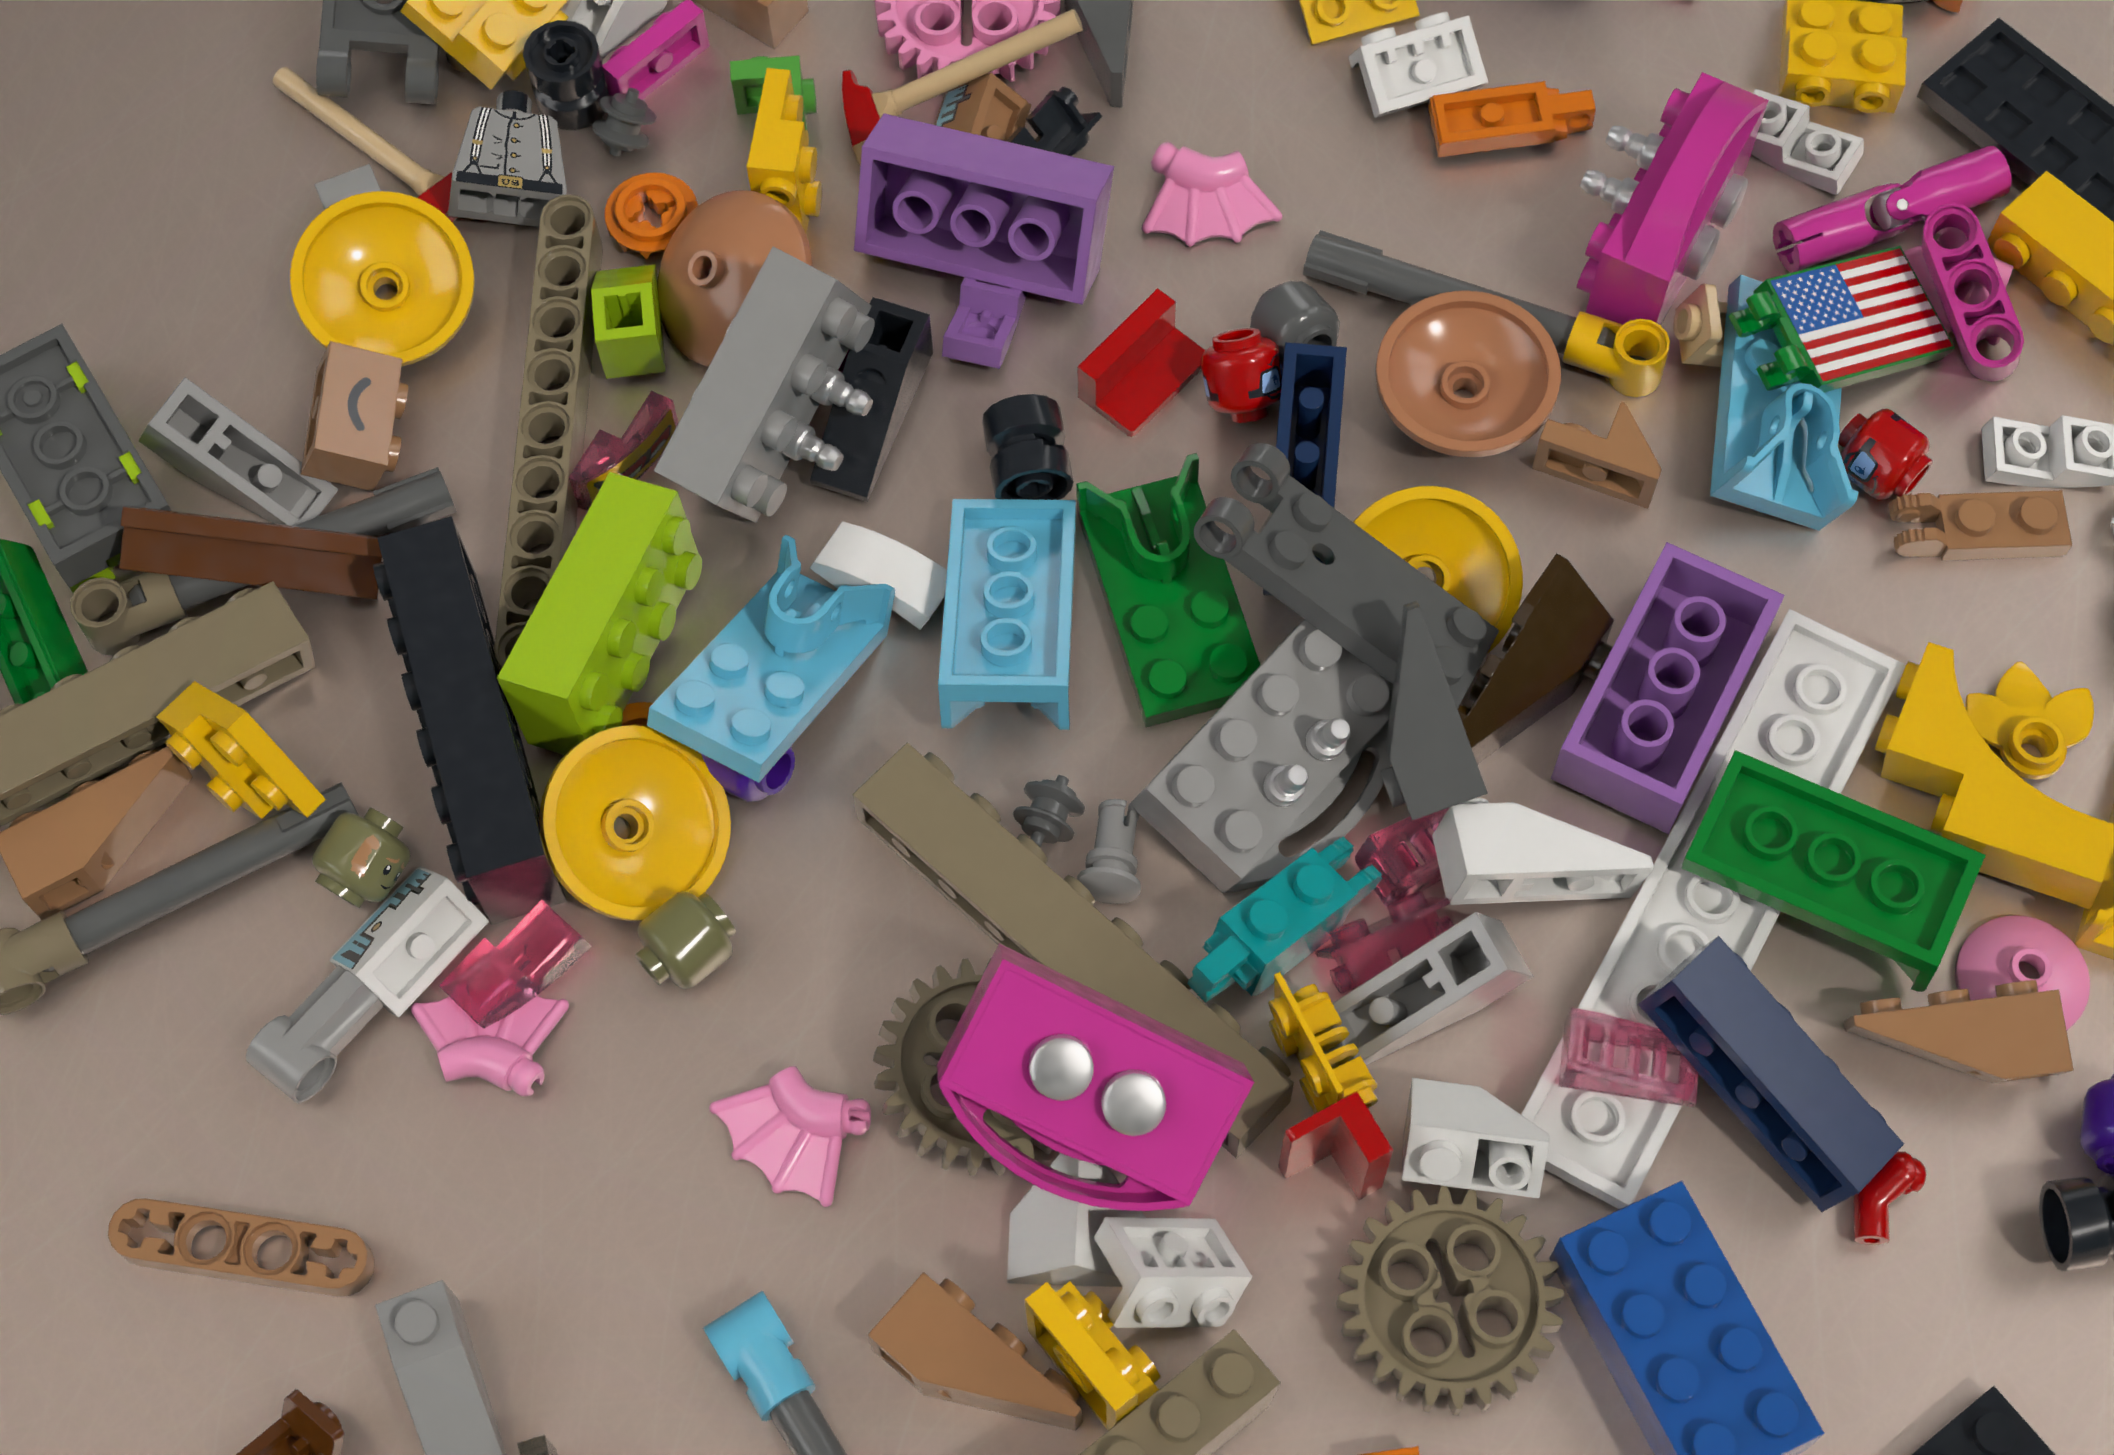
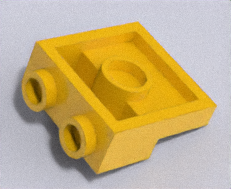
[400,0,569,90]
[1778,0,1907,113]
[747,68,822,233]
[157,681,326,819]
[1025,1281,1161,1431]

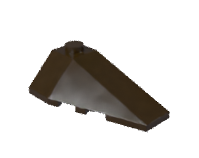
[1457,553,1614,764]

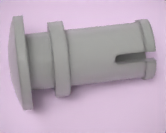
[1077,799,1141,904]

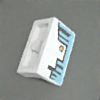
[330,866,489,1017]

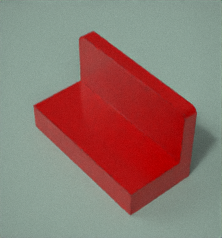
[1077,288,1205,437]
[1278,1091,1393,1200]

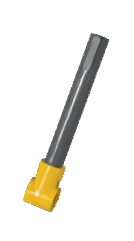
[1303,230,1670,397]

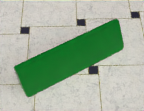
[0,539,88,704]

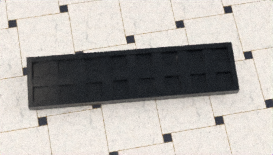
[1917,18,2114,222]

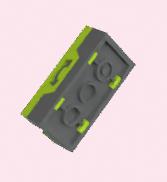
[0,324,172,593]

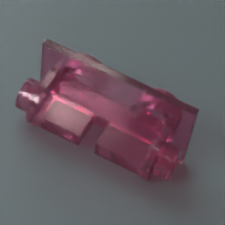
[1315,891,1454,994]

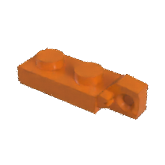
[1428,81,1596,157]

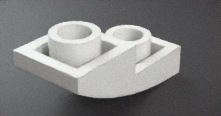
[1751,89,1864,195]
[1981,415,2114,488]
[810,521,947,630]

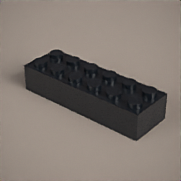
[373,516,567,925]

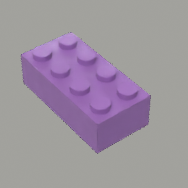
[854,114,1114,305]
[1551,542,1785,834]

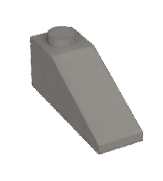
[139,377,339,526]
[1330,912,1533,1065]
[375,1280,506,1455]

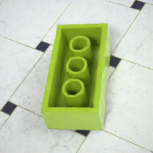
[497,472,702,755]

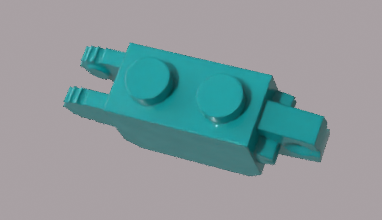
[1188,836,1383,1003]

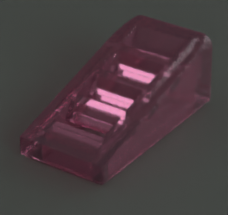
[1355,807,1450,908]
[1558,1008,1698,1107]

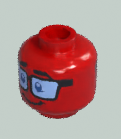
[1201,328,1283,423]
[1838,409,1933,500]

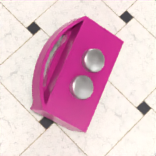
[1576,72,1769,325]
[937,943,1254,1211]

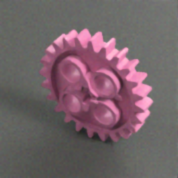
[875,0,1060,82]

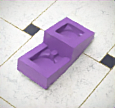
[942,277,1028,369]

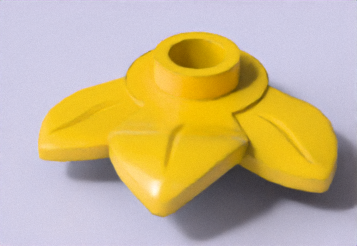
[1965,661,2094,780]

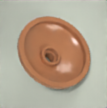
[657,190,812,367]
[1375,291,1561,457]

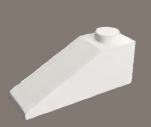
[1432,798,1654,905]

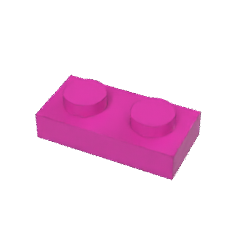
[602,0,710,100]

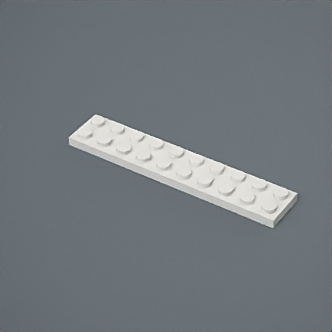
[1521,609,1906,1210]

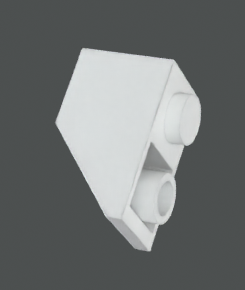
[1402,1078,1549,1198]

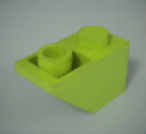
[591,264,666,379]

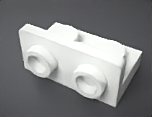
[1348,12,1488,118]
[1094,1217,1252,1328]

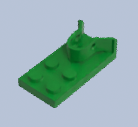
[1076,453,1260,728]
[1681,750,1986,992]

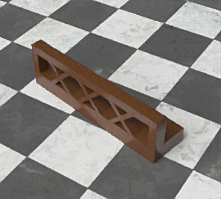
[119,506,382,599]

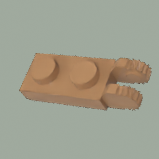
[1888,490,2072,561]

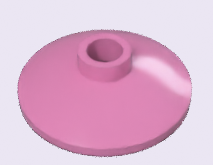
[1955,915,2090,1030]

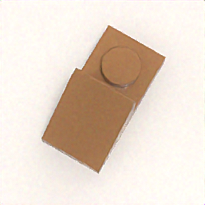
[1532,401,1662,509]

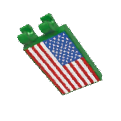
[1728,246,1955,392]

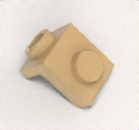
[1673,284,1728,367]

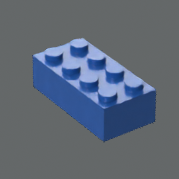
[1549,1181,1825,1455]

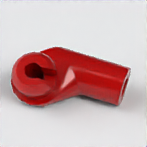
[1854,1151,1927,1245]

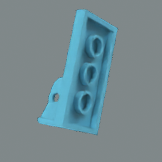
[1710,275,1859,531]
[938,499,1076,730]
[647,535,895,783]

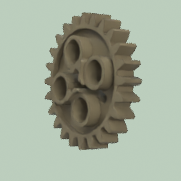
[873,958,1053,1176]
[1336,1186,1565,1415]

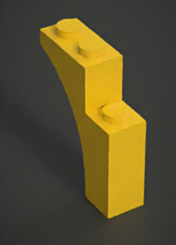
[1875,642,2114,910]

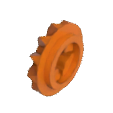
[604,172,698,260]

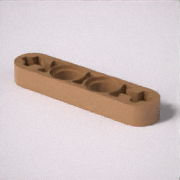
[108,1199,375,1297]

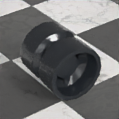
[523,20,609,131]
[982,394,1074,500]
[2039,1174,2114,1271]

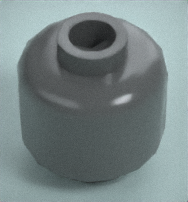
[1250,281,1340,368]

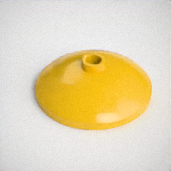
[290,191,475,366]
[1353,486,1523,654]
[539,725,731,921]

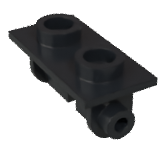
[1006,87,1102,156]

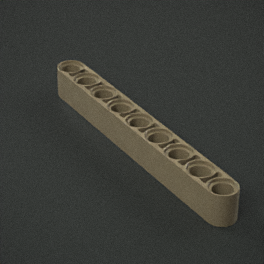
[494,194,603,669]

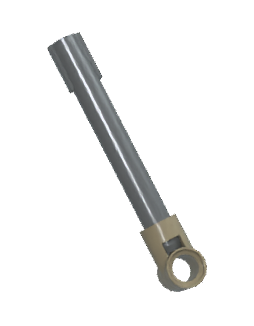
[70,467,456,656]
[0,782,359,1015]

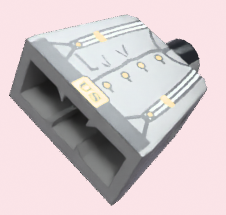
[448,90,567,227]

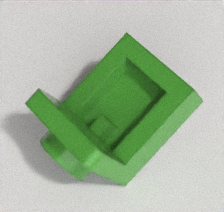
[730,56,817,130]

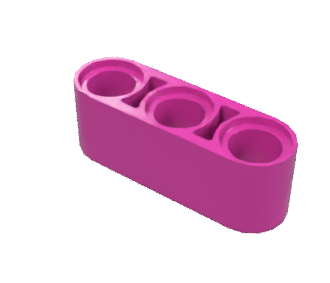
[1922,203,2024,382]

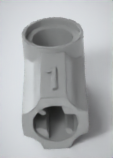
[246,965,384,1103]

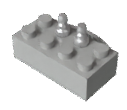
[654,246,875,523]
[1129,619,1394,893]

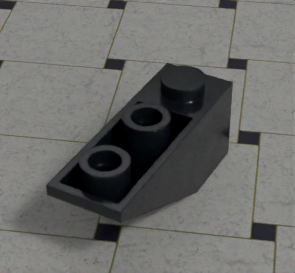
[810,297,933,502]

